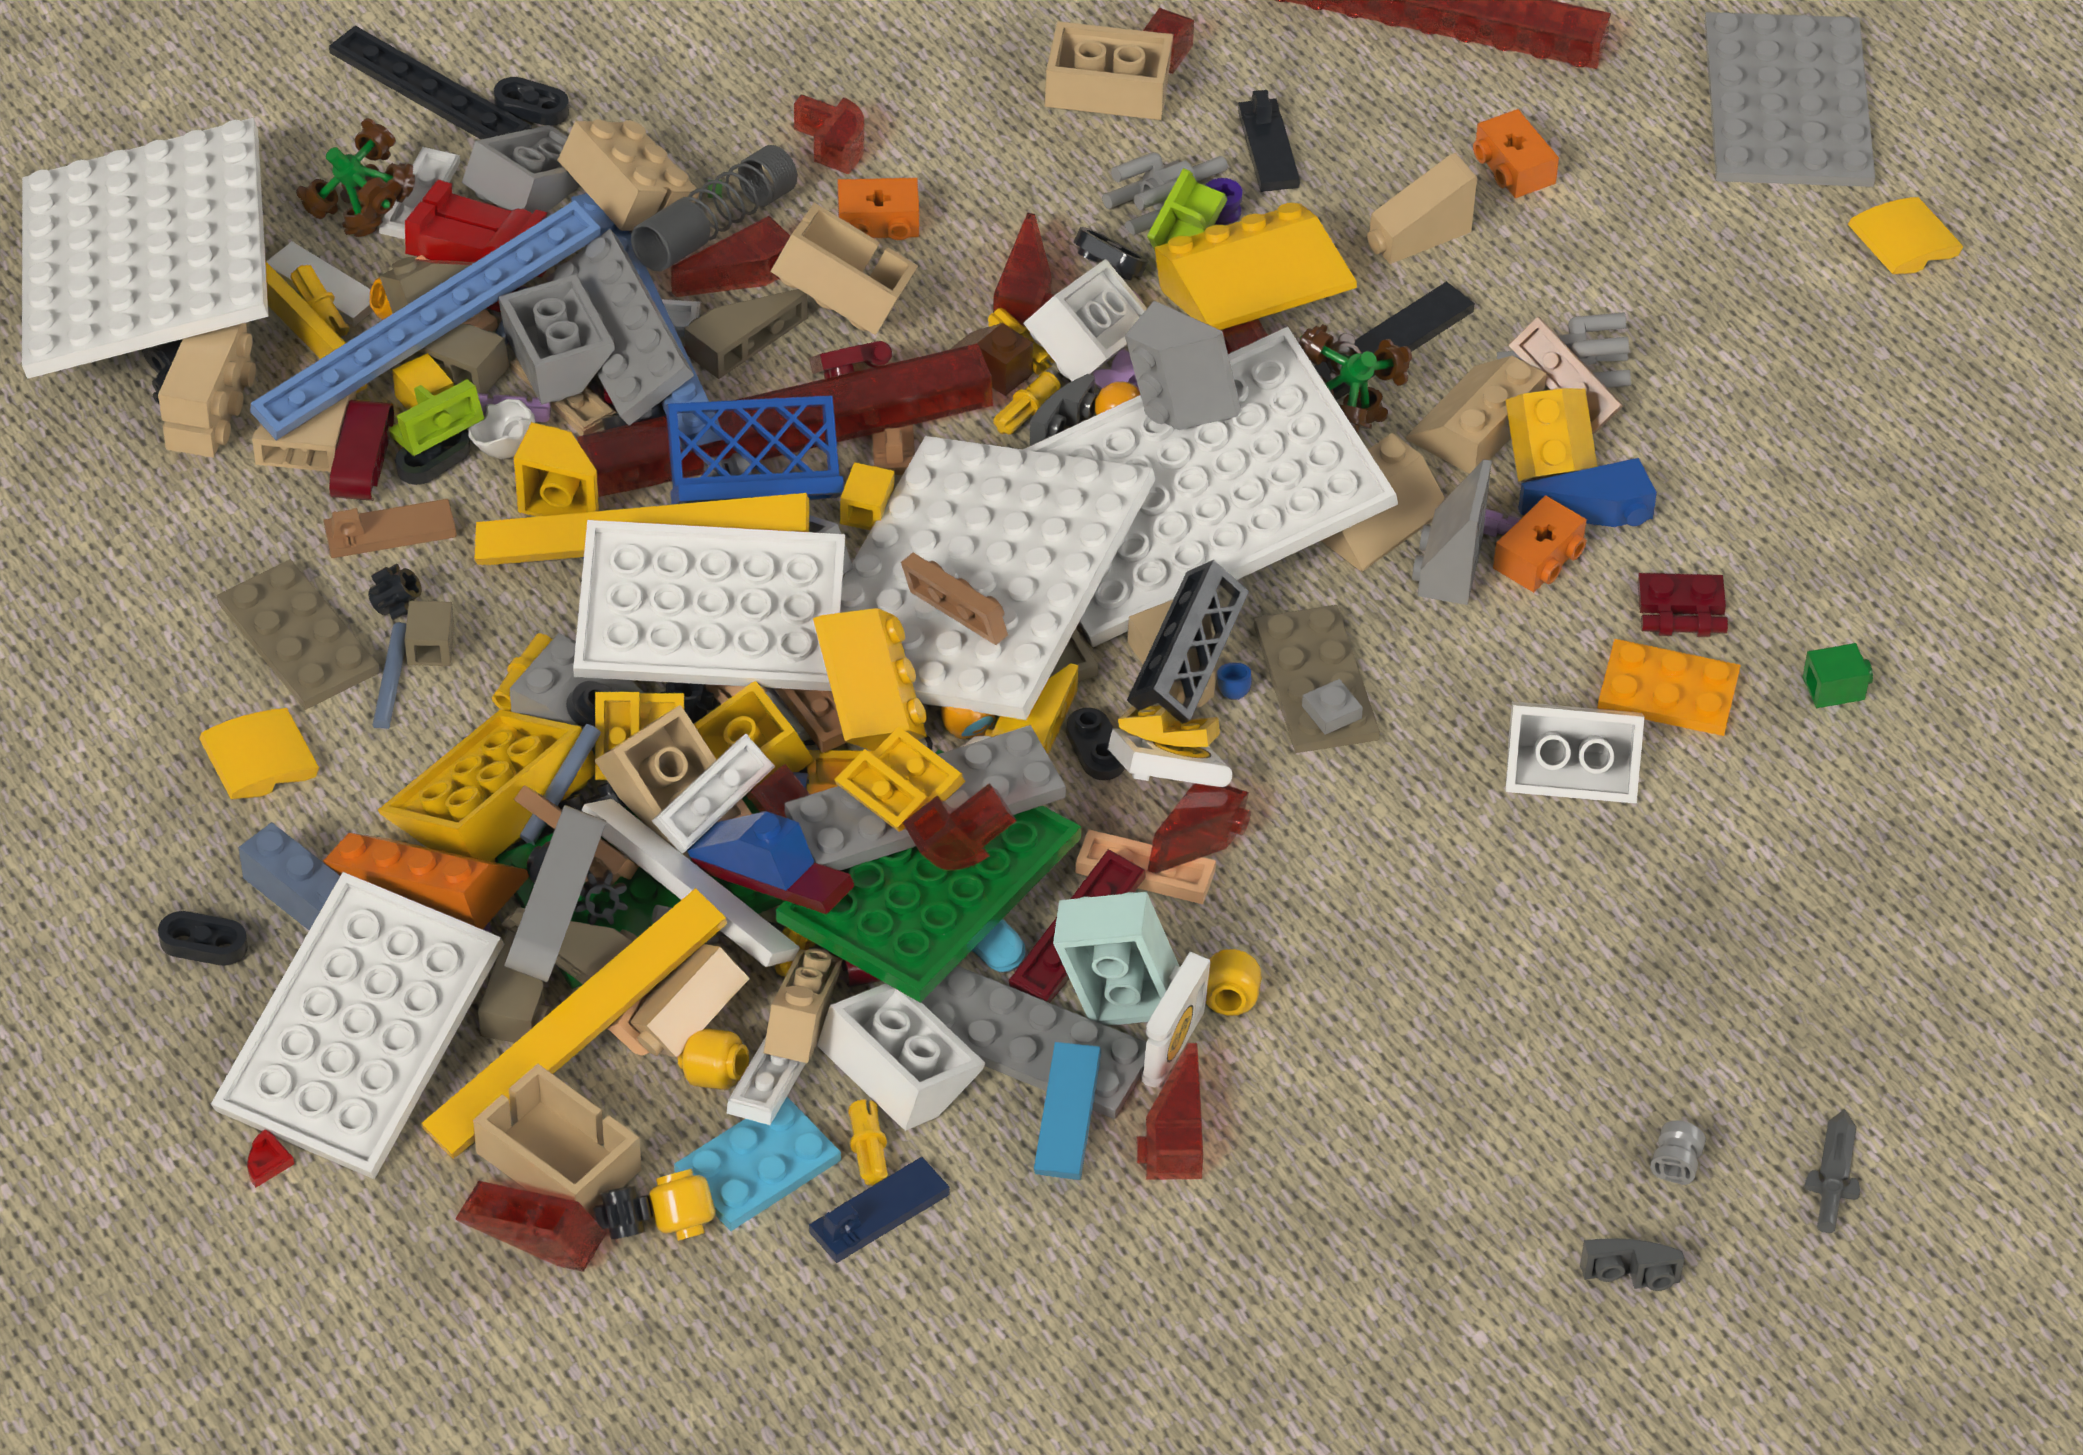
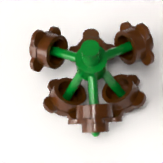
[296,118,415,237]
[1299,324,1412,435]

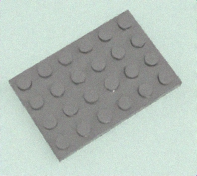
[1704,12,1875,187]

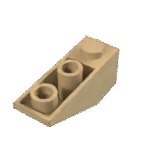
[763,949,843,1063]

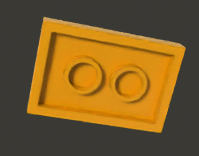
[1597,639,1741,736]

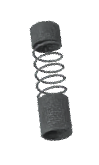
[631,145,798,272]

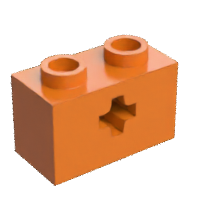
[1473,109,1559,198]
[838,178,919,240]
[1493,495,1587,593]

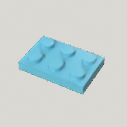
[674,1097,841,1231]

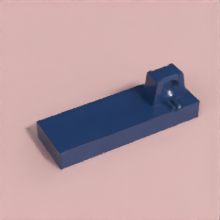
[809,1157,950,1263]

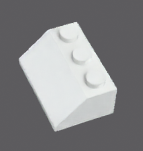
[1505,701,1645,803]
[817,983,985,1131]

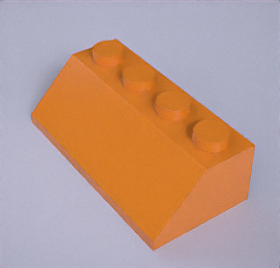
[323,833,529,929]

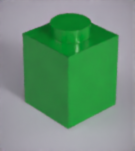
[1802,643,1873,709]

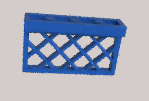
[666,396,844,505]

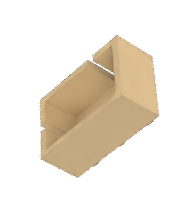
[557,119,699,231]
[770,203,918,335]
[158,323,256,458]
[473,1064,642,1228]

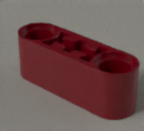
[329,399,394,501]

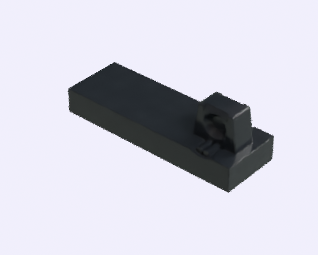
[1238,89,1300,192]

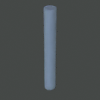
[372,622,406,729]
[520,724,601,845]

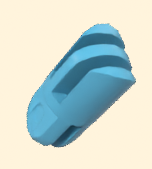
[972,919,1025,972]

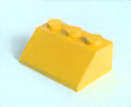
[813,608,927,751]

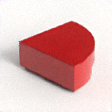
[247,1130,294,1188]

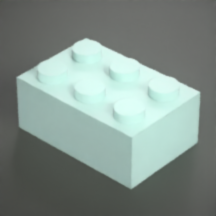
[1053,892,1180,1026]

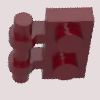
[809,341,892,379]
[1637,573,1728,637]

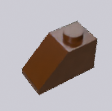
[944,323,1033,396]

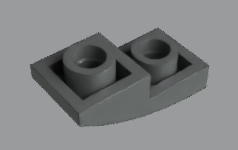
[1030,374,1098,446]
[1580,1238,1685,1291]

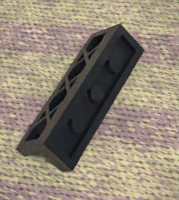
[1127,560,1249,724]

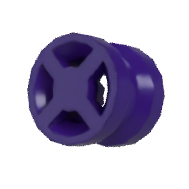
[1205,178,1243,226]

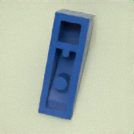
[1518,458,1657,527]
[687,811,815,891]

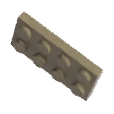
[217,559,380,710]
[1254,605,1380,753]

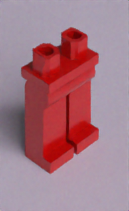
[405,180,548,278]

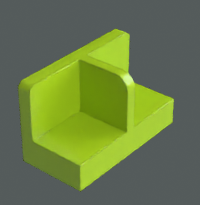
[1147,168,1227,251]
[389,379,484,456]

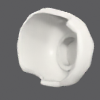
[469,399,535,459]

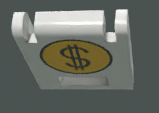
[1108,728,1232,787]
[1141,952,1210,1087]

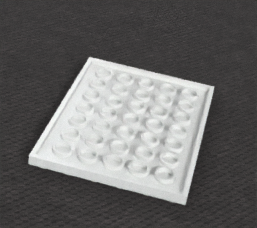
[22,118,268,379]
[1023,327,1398,647]
[840,436,1155,720]

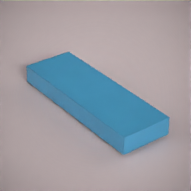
[1034,1042,1101,1180]

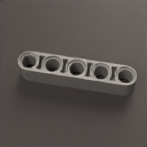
[504,805,606,982]

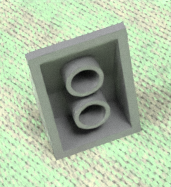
[462,125,580,214]
[1412,459,1492,605]
[510,633,644,755]

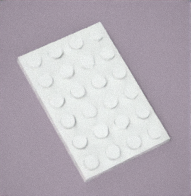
[573,520,845,691]
[211,872,504,1179]

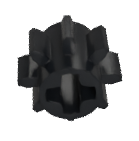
[368,564,422,620]
[660,682,714,723]
[575,869,628,925]
[593,1185,653,1239]

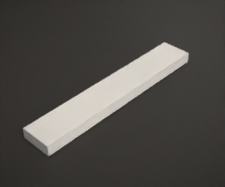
[582,799,800,967]

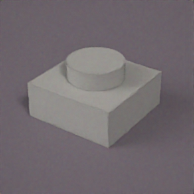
[1302,679,1363,735]

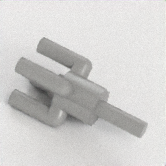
[1102,152,1228,236]
[1497,312,1631,388]

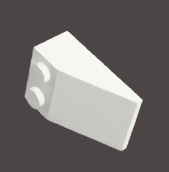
[1023,259,1147,381]

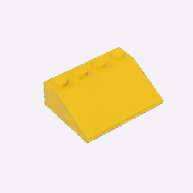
[1154,203,1357,330]
[378,709,595,862]

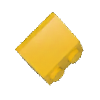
[1505,388,1598,482]
[514,422,599,517]
[694,681,814,786]

